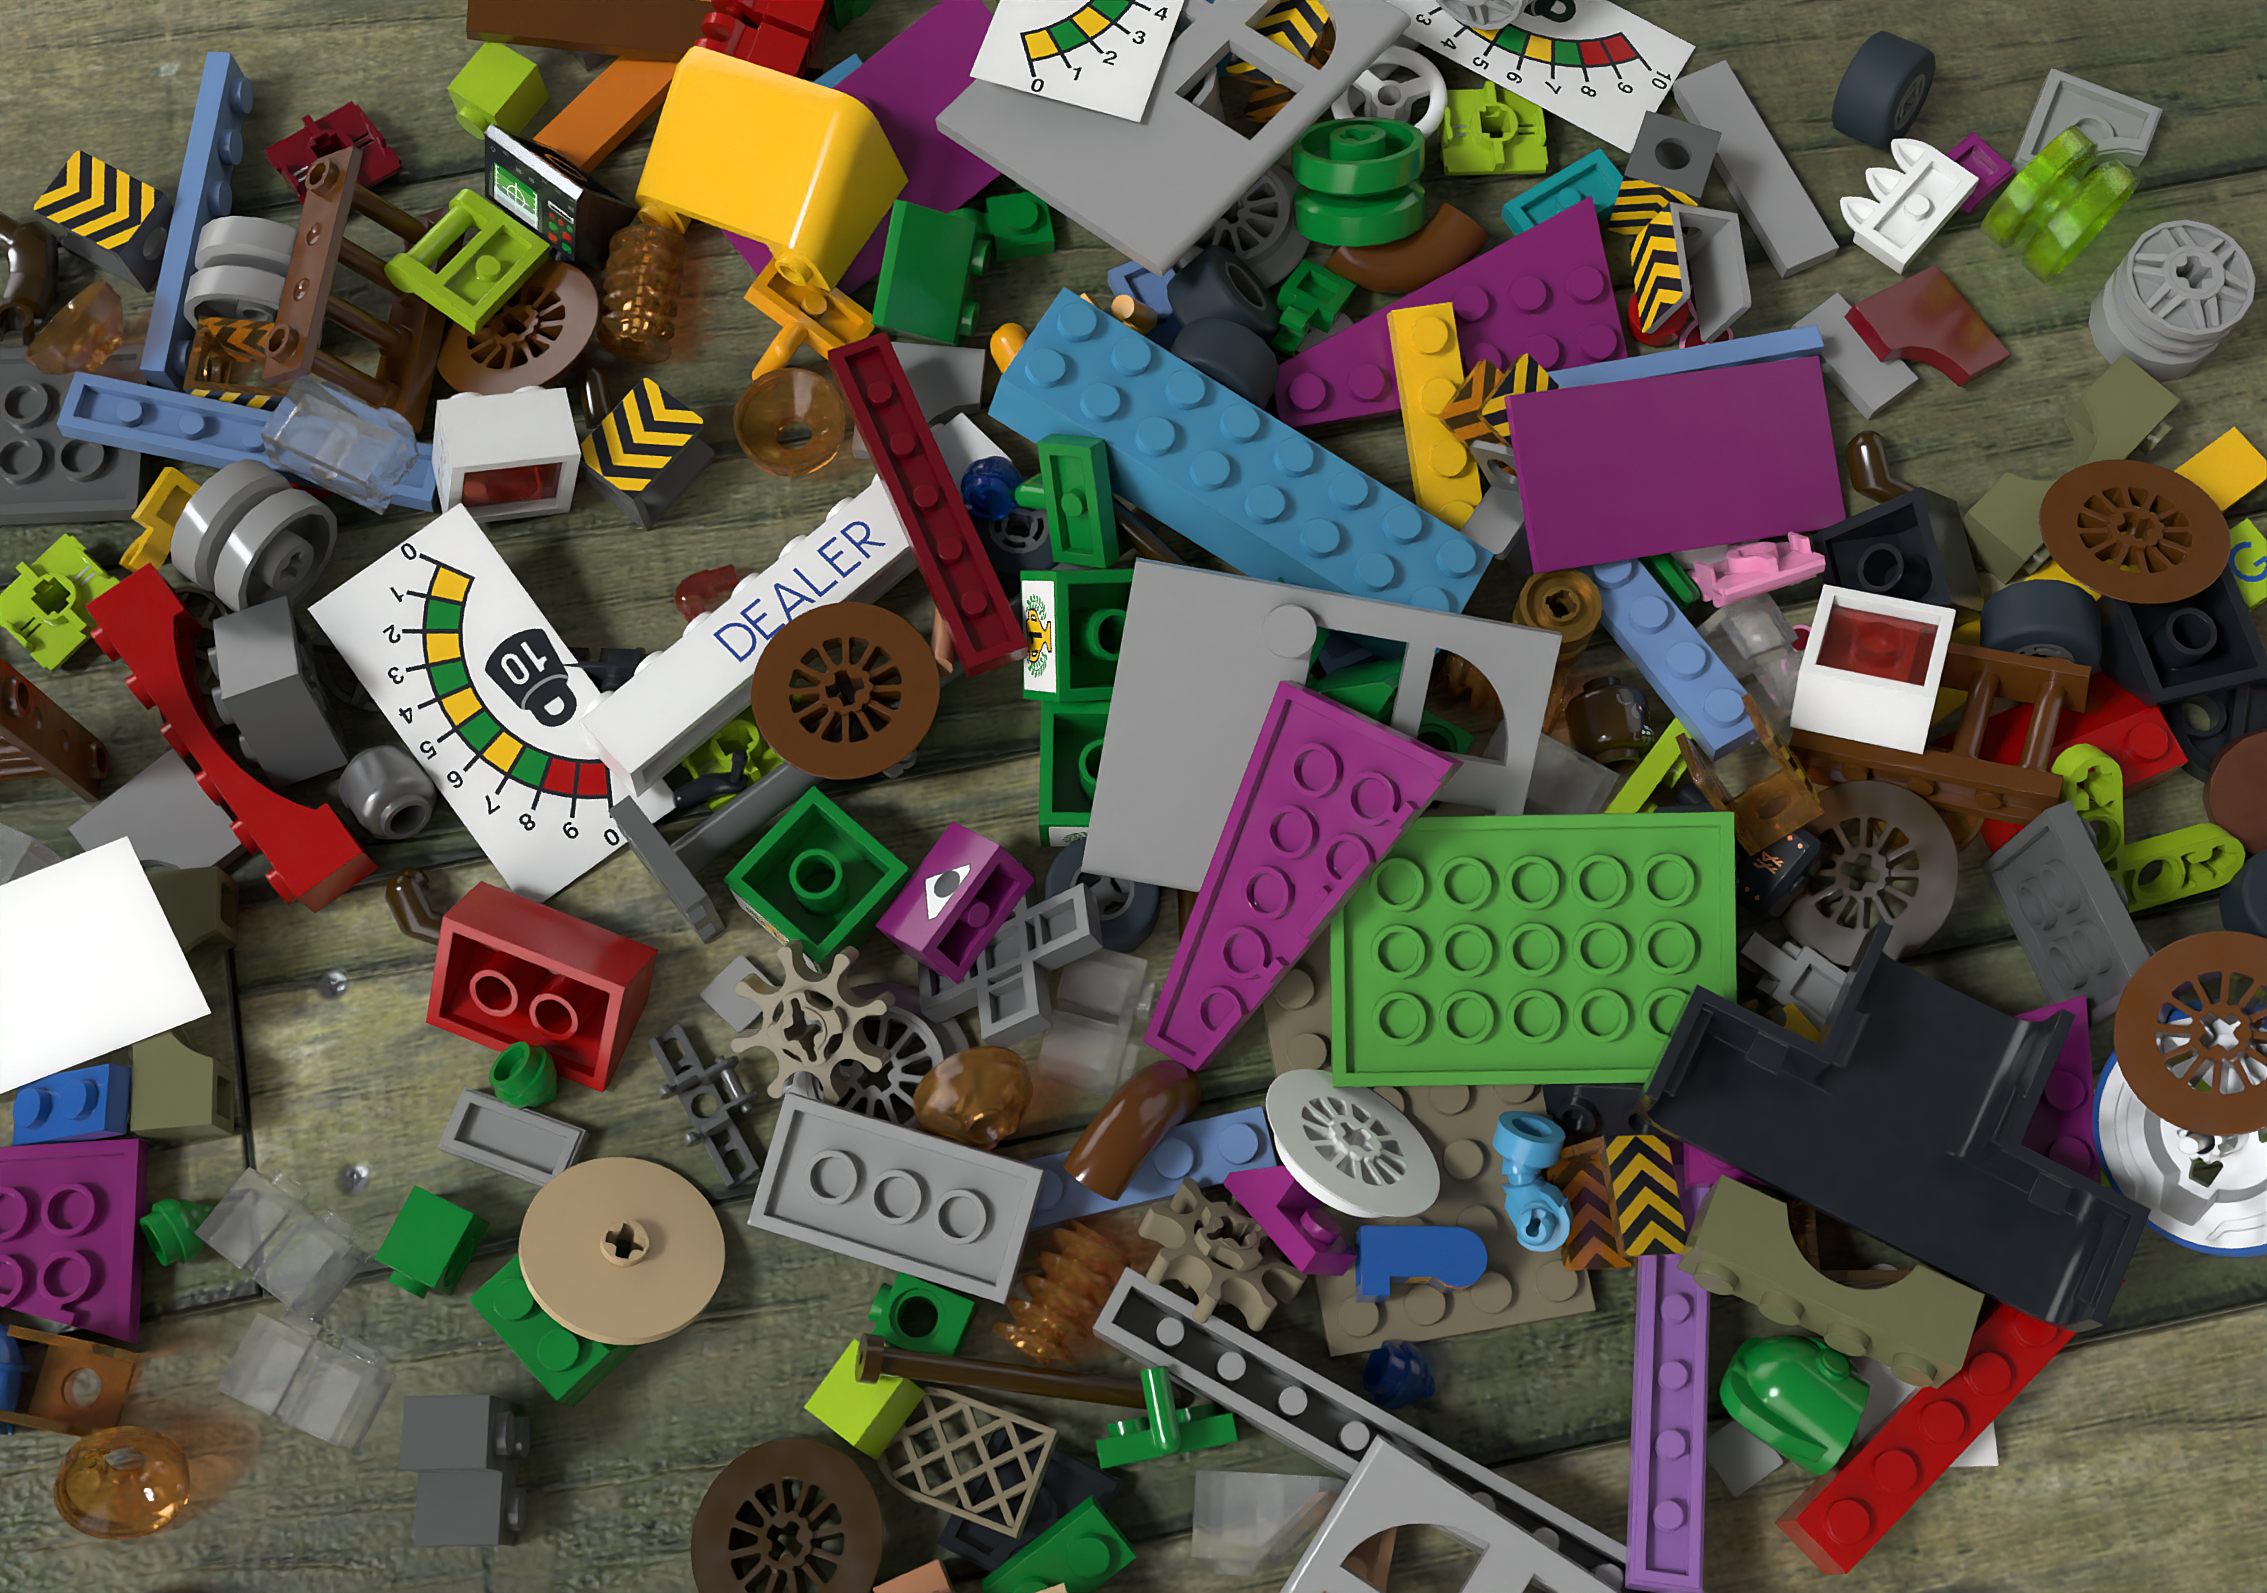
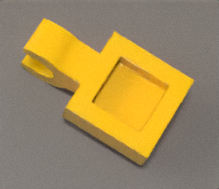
[119,467,201,573]

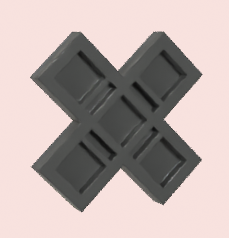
[917,860,1103,1052]

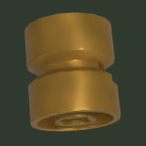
[1509,568,1602,673]

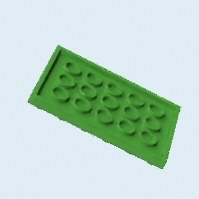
[1329,811,1737,1087]

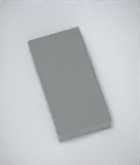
[1791,292,1919,420]
[437,1086,590,1188]

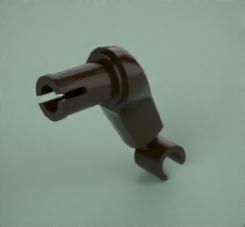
[0,212,59,347]

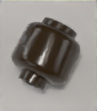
[1565,676,1655,775]

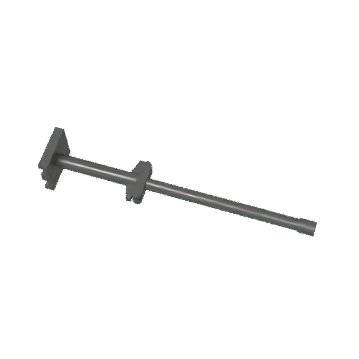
[608,507,1165,944]

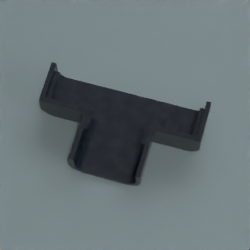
[1634,920,2151,1332]

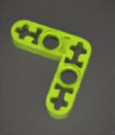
[2051,743,2245,913]

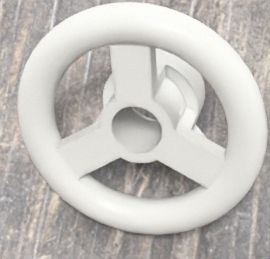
[1331,46,1448,139]

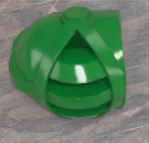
[1720,1334,1872,1477]

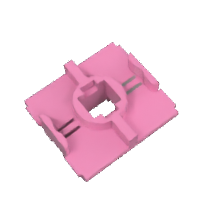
[1686,531,1825,608]

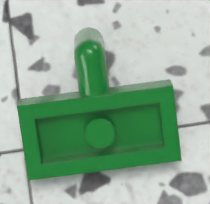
[1014,433,1120,569]
[1096,1366,1238,1470]
[981,1495,1136,1593]

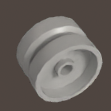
[184,216,338,356]
[170,459,337,612]

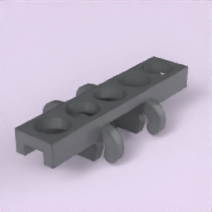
[647,1023,761,1190]

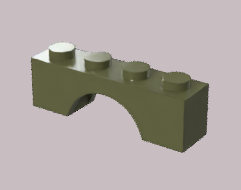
[1962,354,2181,585]
[126,866,239,1142]
[1676,1174,1985,1389]

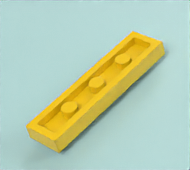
[1387,302,1482,532]

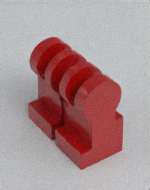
[693,0,830,79]

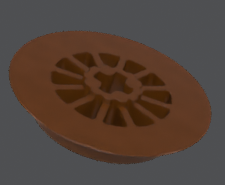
[436,260,599,396]
[2039,459,2231,604]
[751,602,940,780]
[2113,931,2267,1136]

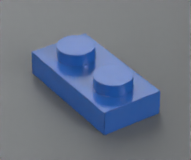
[12,1064,131,1146]

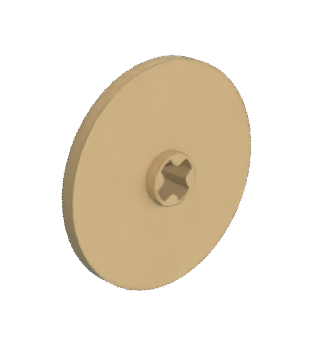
[518,1157,725,1345]

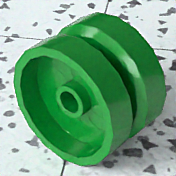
[1291,117,1425,247]

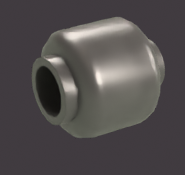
[338,745,437,839]

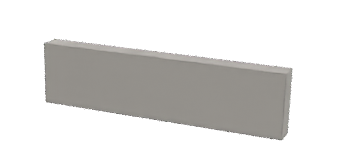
[1670,60,1839,279]

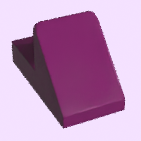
[1223,1165,1358,1276]

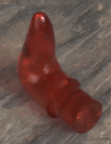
[673,563,739,624]

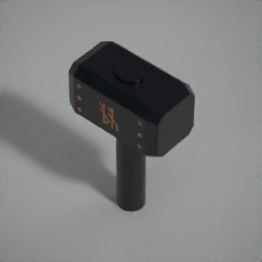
[1675,782,1830,922]

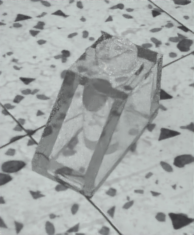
[1191,1470,1348,1577]

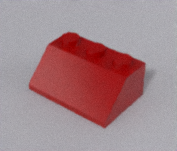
[1933,671,2188,854]
[426,881,658,1093]

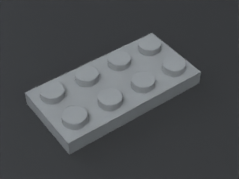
[747,1092,1047,1304]

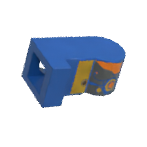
[1354,1226,1488,1303]

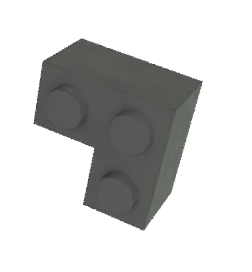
[208,595,349,790]
[399,1395,531,1547]

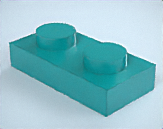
[1501,148,1623,236]

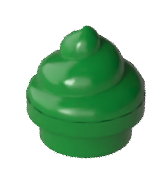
[489,1042,557,1109]
[140,1198,217,1266]

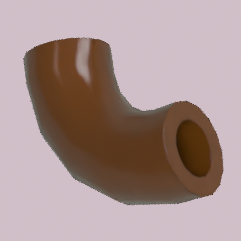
[1324,202,1490,294]
[1063,1060,1201,1201]

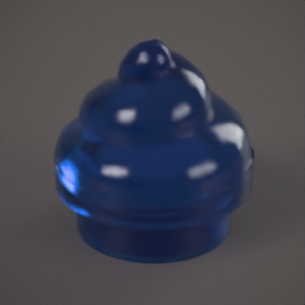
[960,456,1023,520]
[1363,1340,1436,1410]

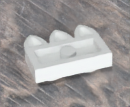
[1840,139,1979,275]

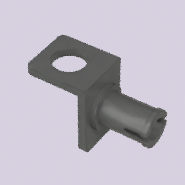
[1460,440,1533,575]

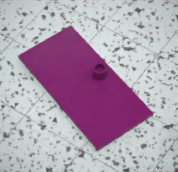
[718,0,1002,296]
[1504,356,1846,574]

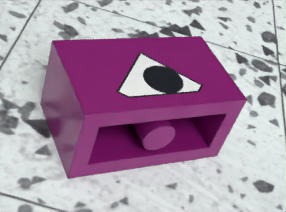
[875,821,1035,984]

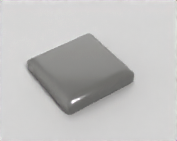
[700,955,775,1034]
[1706,1419,1783,1497]

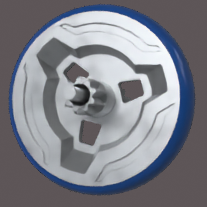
[2092,999,2267,1258]

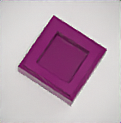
[1945,131,2016,214]

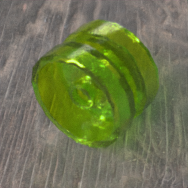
[1980,125,2141,284]

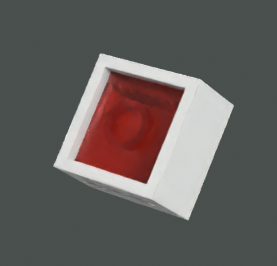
[432,386,581,523]
[1790,584,1956,754]

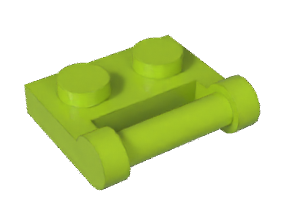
[384,189,550,335]

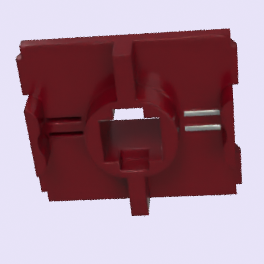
[265,101,403,207]

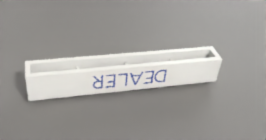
[579,412,1012,798]

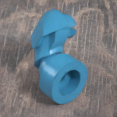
[1492,1111,1573,1252]

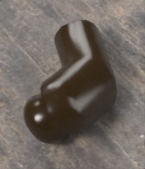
[556,352,614,429]
[1845,430,1918,504]
[385,867,445,946]

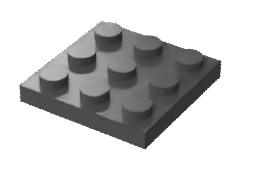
[0,343,153,525]
[1981,800,2156,1032]

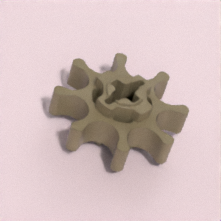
[731,939,896,1105]
[1138,1178,1307,1331]

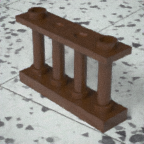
[261,146,466,438]
[1789,642,2092,826]
[0,657,109,802]

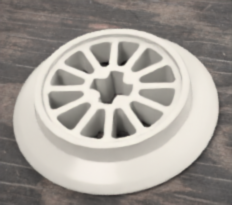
[1266,1069,1440,1218]

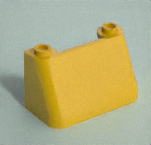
[635,46,909,292]

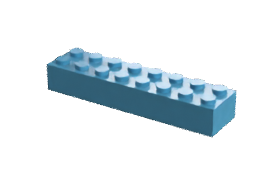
[988,287,1494,660]

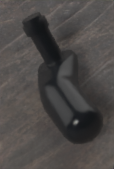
[672,749,749,813]

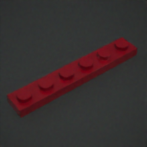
[828,331,1029,679]

